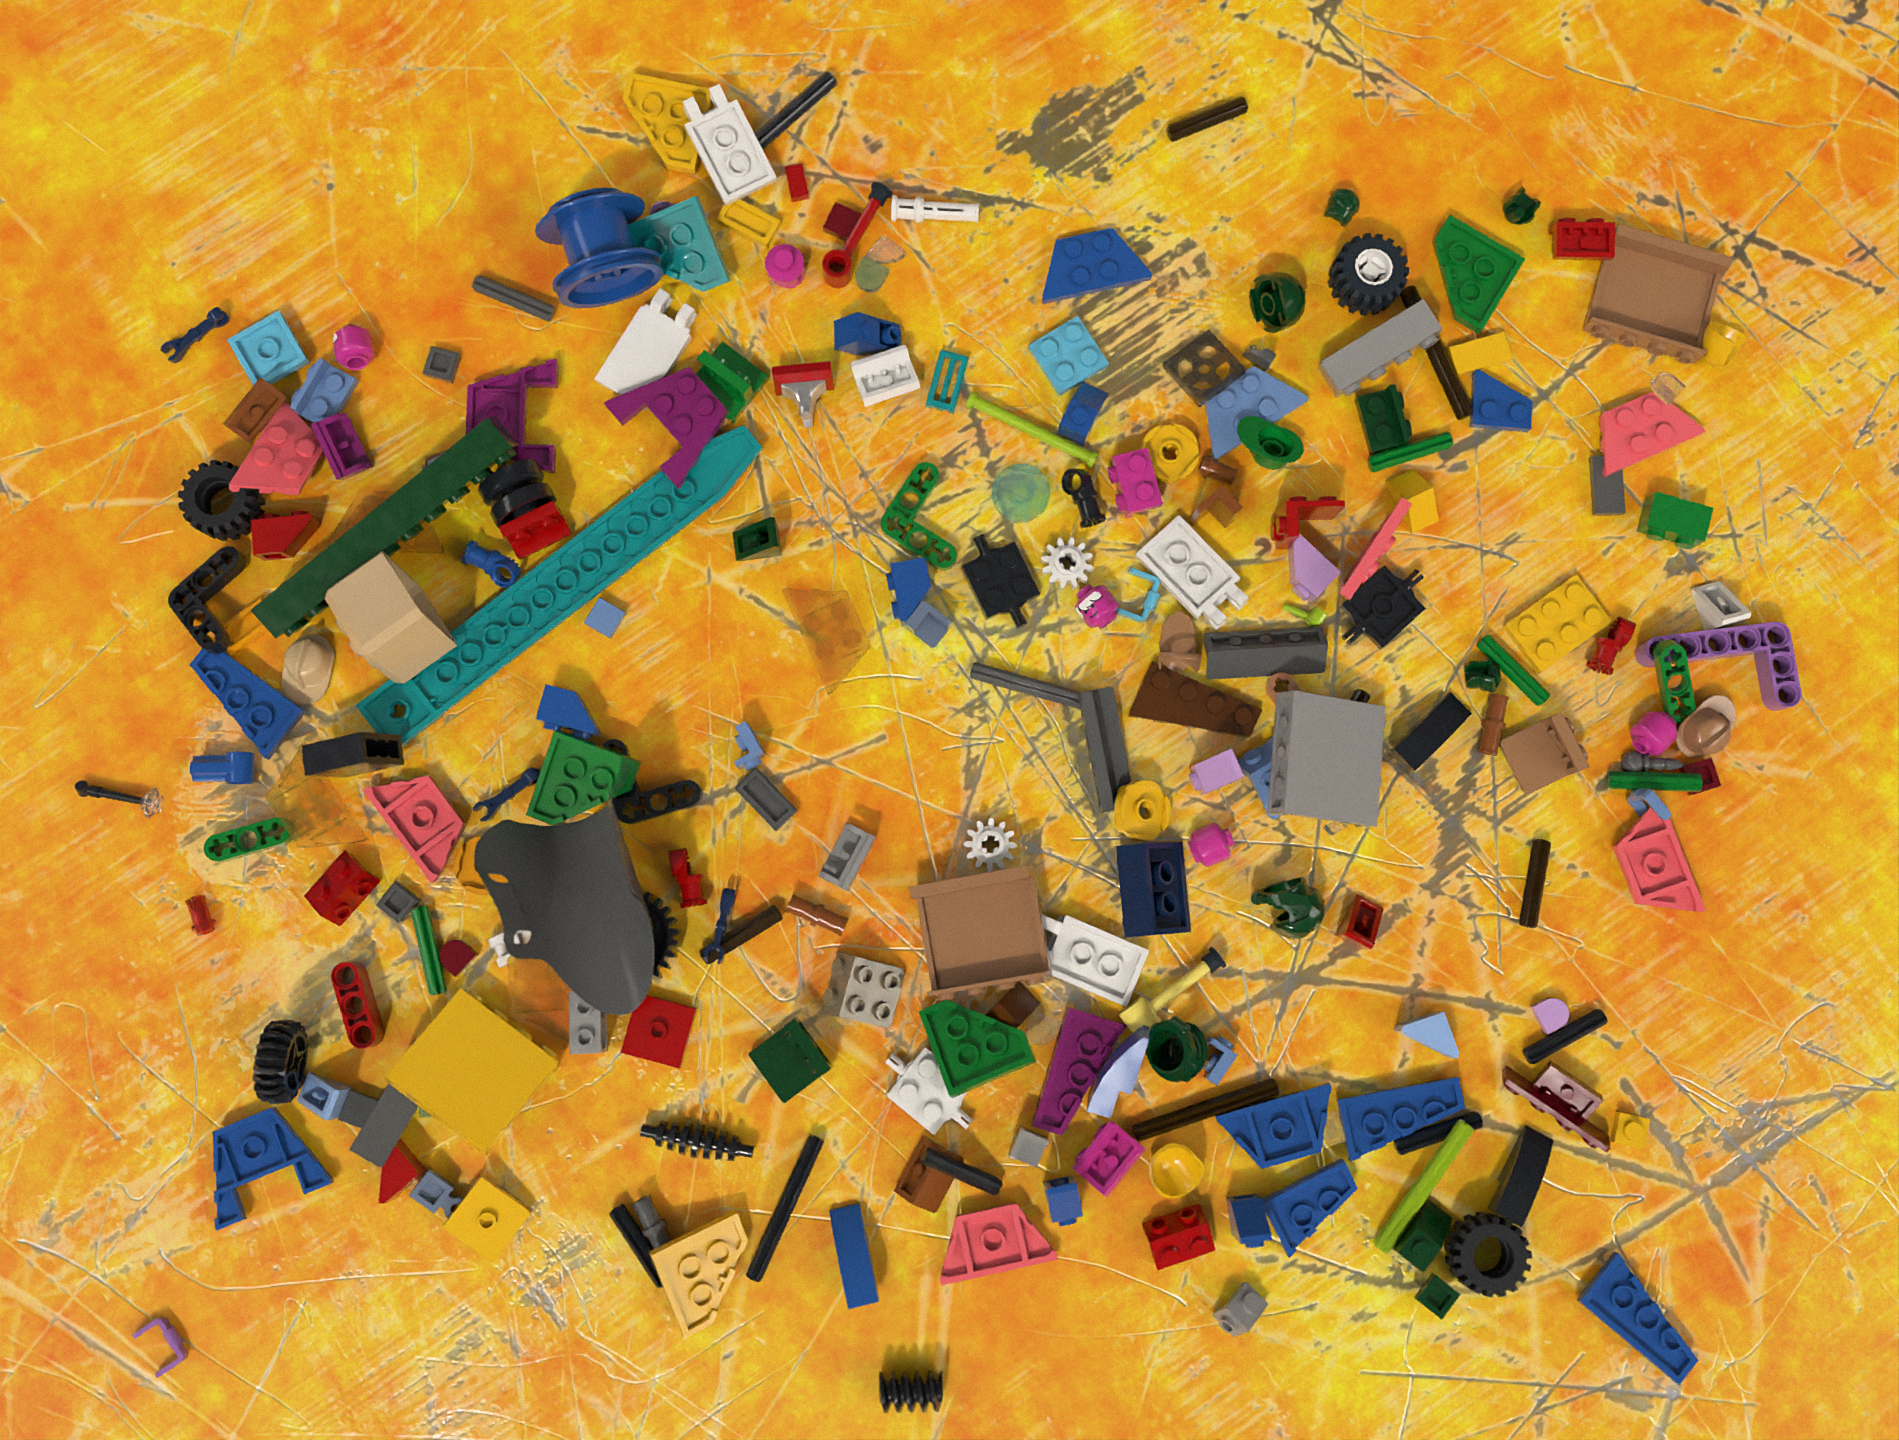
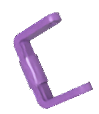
[132,1316,188,1378]

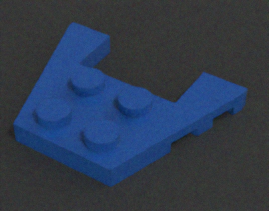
[213,1107,334,1231]

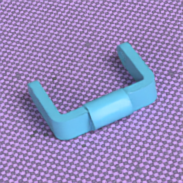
[1116,568,1160,623]

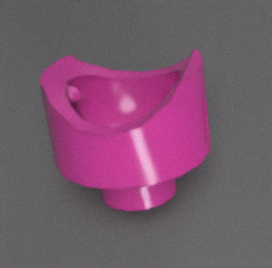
[765,244,805,288]

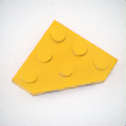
[623,72,712,175]
[649,1210,748,1338]

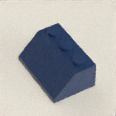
[1116,842,1191,938]

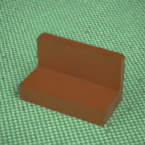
[223,377,287,444]
[1189,485,1243,528]
[894,1136,964,1213]

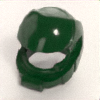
[1251,877,1325,939]
[1145,1016,1208,1083]

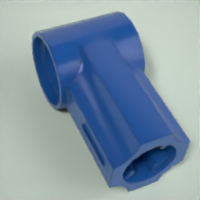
[190,752,255,784]

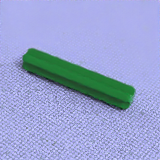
[1367,432,1453,472]
[1477,634,1550,706]
[1608,771,1702,792]
[411,906,447,995]

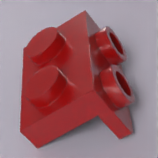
[304,850,380,926]
[1142,1204,1216,1270]

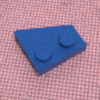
[1469,370,1533,432]

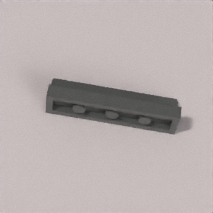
[1203,626,1328,680]
[1077,686,1131,812]
[349,1039,419,1167]

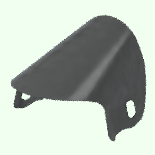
[474,783,654,1015]

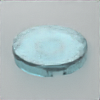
[992,464,1050,523]

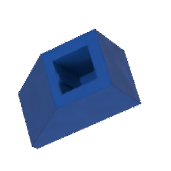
[834,312,901,355]
[886,557,931,627]
[536,684,601,740]
[1226,1193,1272,1248]

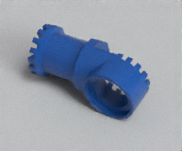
[461,540,521,588]

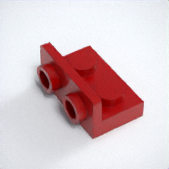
[1548,218,1615,260]
[499,501,572,560]

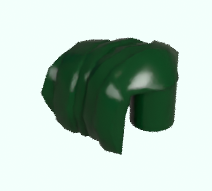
[1503,187,1541,225]
[1324,189,1360,227]
[1464,659,1501,692]

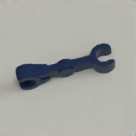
[161,307,230,363]
[473,768,540,822]
[704,888,736,965]

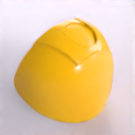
[1702,321,1747,370]
[1149,1143,1205,1199]

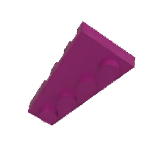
[1031,1007,1126,1135]

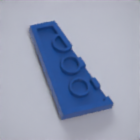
[1336,1077,1465,1162]

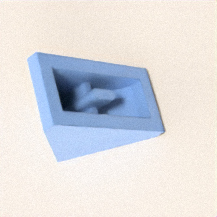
[1394,1011,1459,1059]
[297,1072,354,1120]

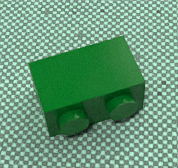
[1636,492,1713,549]

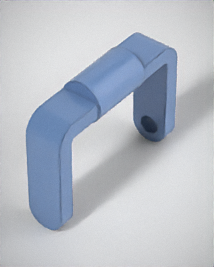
[1626,788,1671,820]

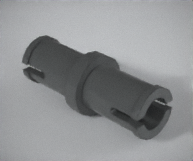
[632,1195,671,1249]

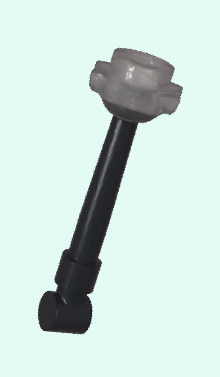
[75,780,164,818]

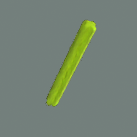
[1374,1120,1474,1254]

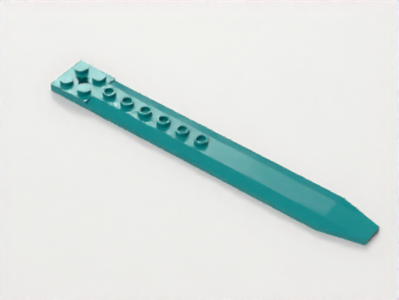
[355,425,763,747]

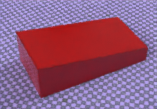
[785,163,810,203]

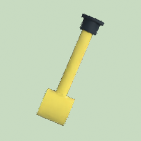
[1118,947,1226,1033]

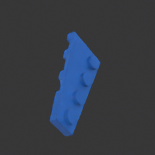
[190,648,306,760]
[1577,1251,1698,1385]

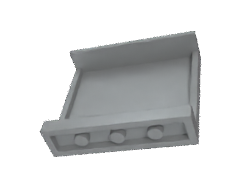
[1267,690,1386,827]

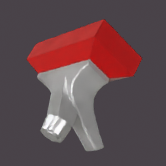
[772,361,834,427]

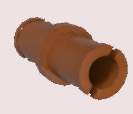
[1478,693,1509,756]
[786,894,849,936]

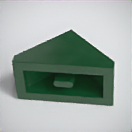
[732,517,782,561]

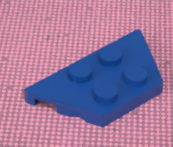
[1042,228,1152,304]
[1215,1083,1331,1169]

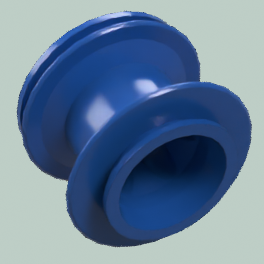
[535,188,663,308]

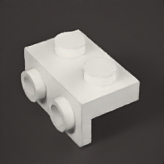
[850,345,920,407]

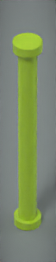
[966,391,1099,468]

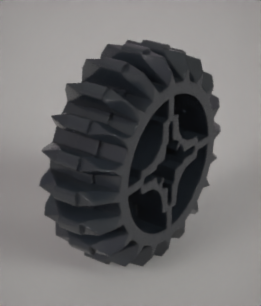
[252,1019,309,1104]

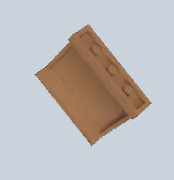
[1582,224,1732,364]
[909,865,1053,1001]

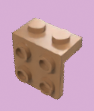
[1499,712,1590,794]

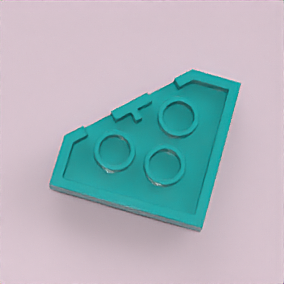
[628,196,732,292]

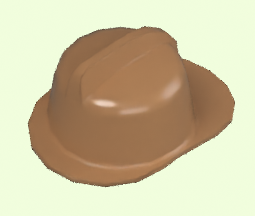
[1676,695,1736,758]

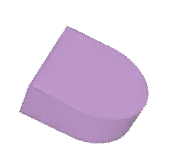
[1530,998,1569,1034]

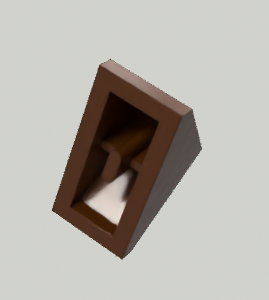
[985,981,1040,1028]

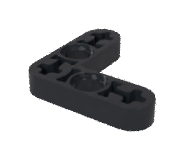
[168,546,246,655]
[602,739,703,824]

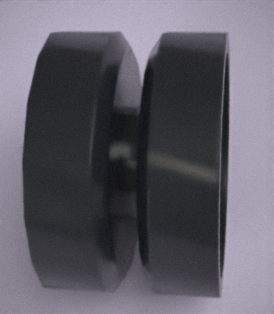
[478,459,557,528]

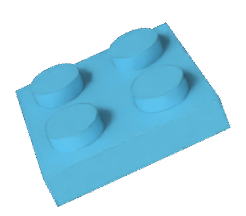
[227,311,310,385]
[1028,315,1109,396]

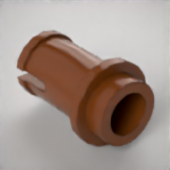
[1198,456,1238,486]

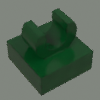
[1414,1273,1460,1320]

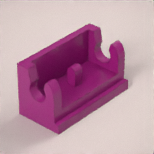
[311,413,373,480]

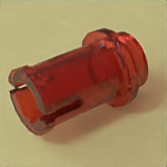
[185,895,216,936]

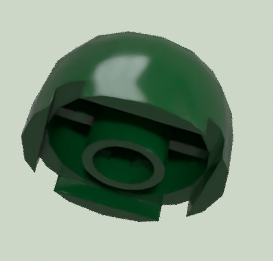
[1249,271,1306,333]

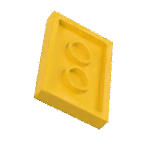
[1502,574,1612,674]

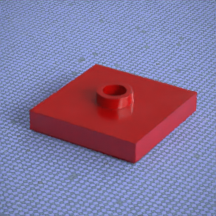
[620,995,697,1069]

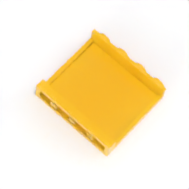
[385,988,558,1157]

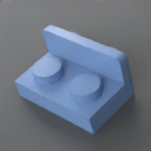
[290,358,359,423]

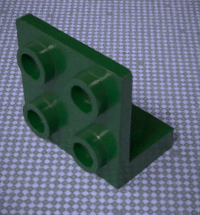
[749,1017,833,1103]

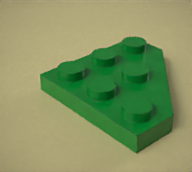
[1432,215,1525,334]
[526,730,642,826]
[919,999,1037,1098]

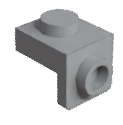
[1213,1281,1268,1337]

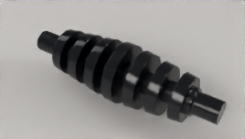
[640,1121,755,1161]

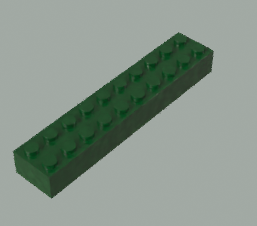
[251,416,519,639]

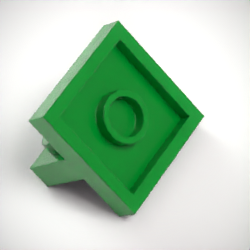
[696,341,769,424]

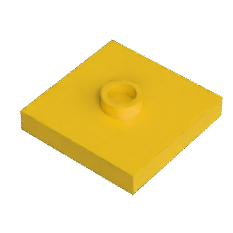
[442,1175,532,1263]

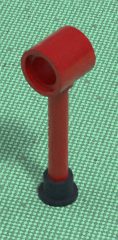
[822,182,893,288]

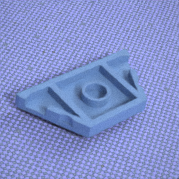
[1204,366,1309,461]

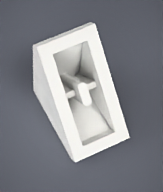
[1692,580,1751,630]

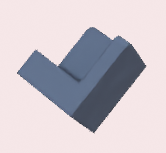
[905,600,952,648]

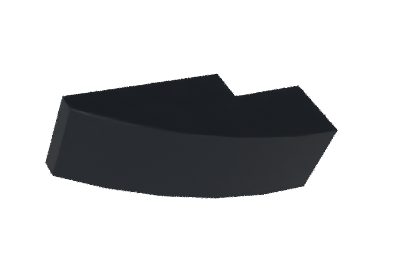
[1388,692,1472,773]
[1487,1125,1554,1227]

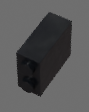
[302,732,404,777]

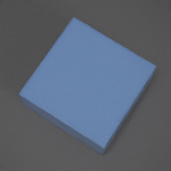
[584,597,626,639]

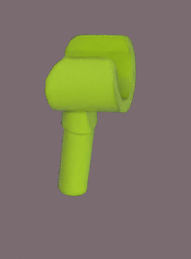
[1283,603,1326,627]

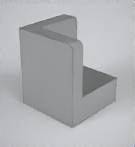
[1008,1126,1050,1168]

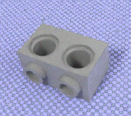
[569,991,607,1054]

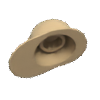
[282,635,335,705]

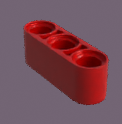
[331,962,385,1049]

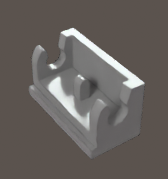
[818,823,876,892]

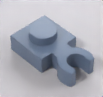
[409,1168,464,1218]

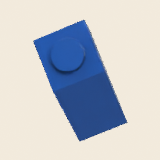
[1057,382,1109,446]
[1043,1175,1083,1226]

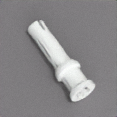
[891,195,979,223]

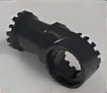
[1061,469,1106,528]

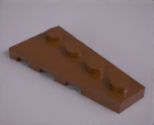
[1128,661,1262,738]

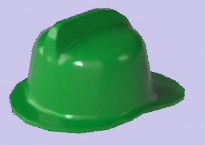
[1237,416,1304,470]

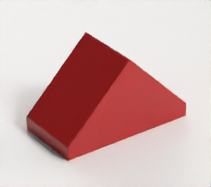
[1335,894,1384,950]
[378,1138,427,1204]

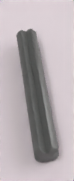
[970,662,1080,709]

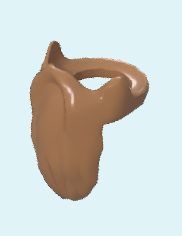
[1158,611,1201,672]

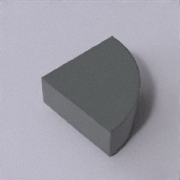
[1242,345,1276,372]

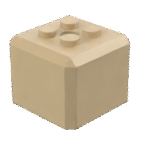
[325,551,457,684]

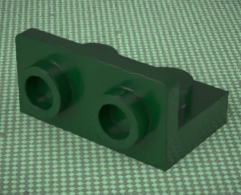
[1355,384,1412,455]

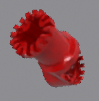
[1586,616,1636,675]
[669,848,708,908]

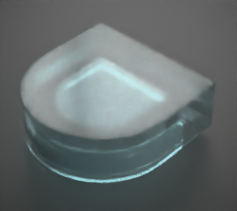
[855,256,889,293]

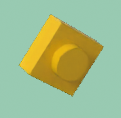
[1610,1111,1650,1150]

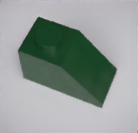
[1392,1198,1453,1273]

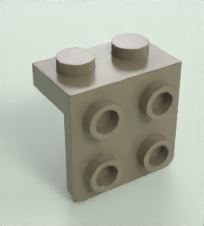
[822,952,905,1028]

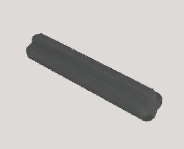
[472,275,556,321]

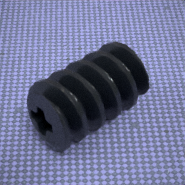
[879,1370,943,1413]

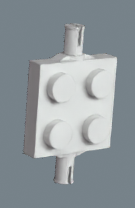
[885,1047,974,1135]

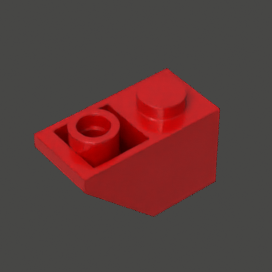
[251,511,321,561]

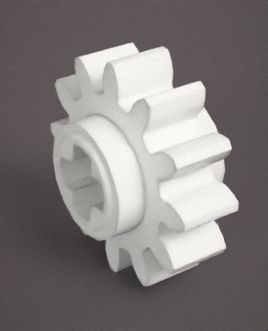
[1041,537,1093,591]
[963,818,1017,872]

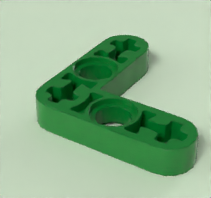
[881,462,957,571]

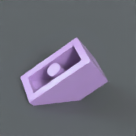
[1288,534,1341,603]
[1189,748,1244,795]

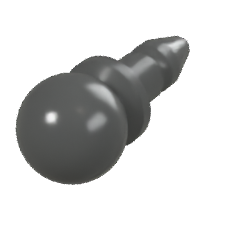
[1621,751,1683,772]

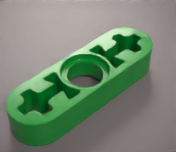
[1653,639,1696,723]
[204,817,295,862]

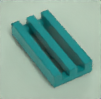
[926,350,969,414]

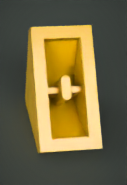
[1385,469,1439,534]

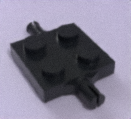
[961,534,1040,629]
[1339,565,1426,650]

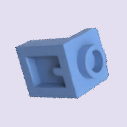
[734,721,766,771]
[1203,1035,1238,1085]

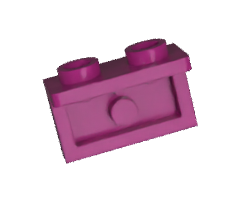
[1107,448,1163,519]
[1072,1120,1146,1197]

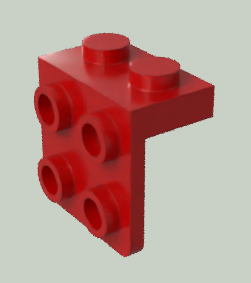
[1270,496,1345,550]

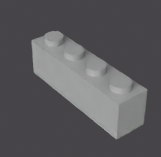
[1318,299,1443,397]

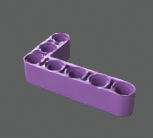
[1635,622,1802,711]

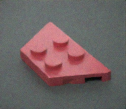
[1600,391,1706,477]
[229,401,324,495]
[1339,498,1412,600]
[363,776,466,883]
[1613,800,1705,912]
[940,1202,1058,1286]

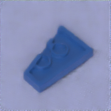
[1262,1158,1358,1258]

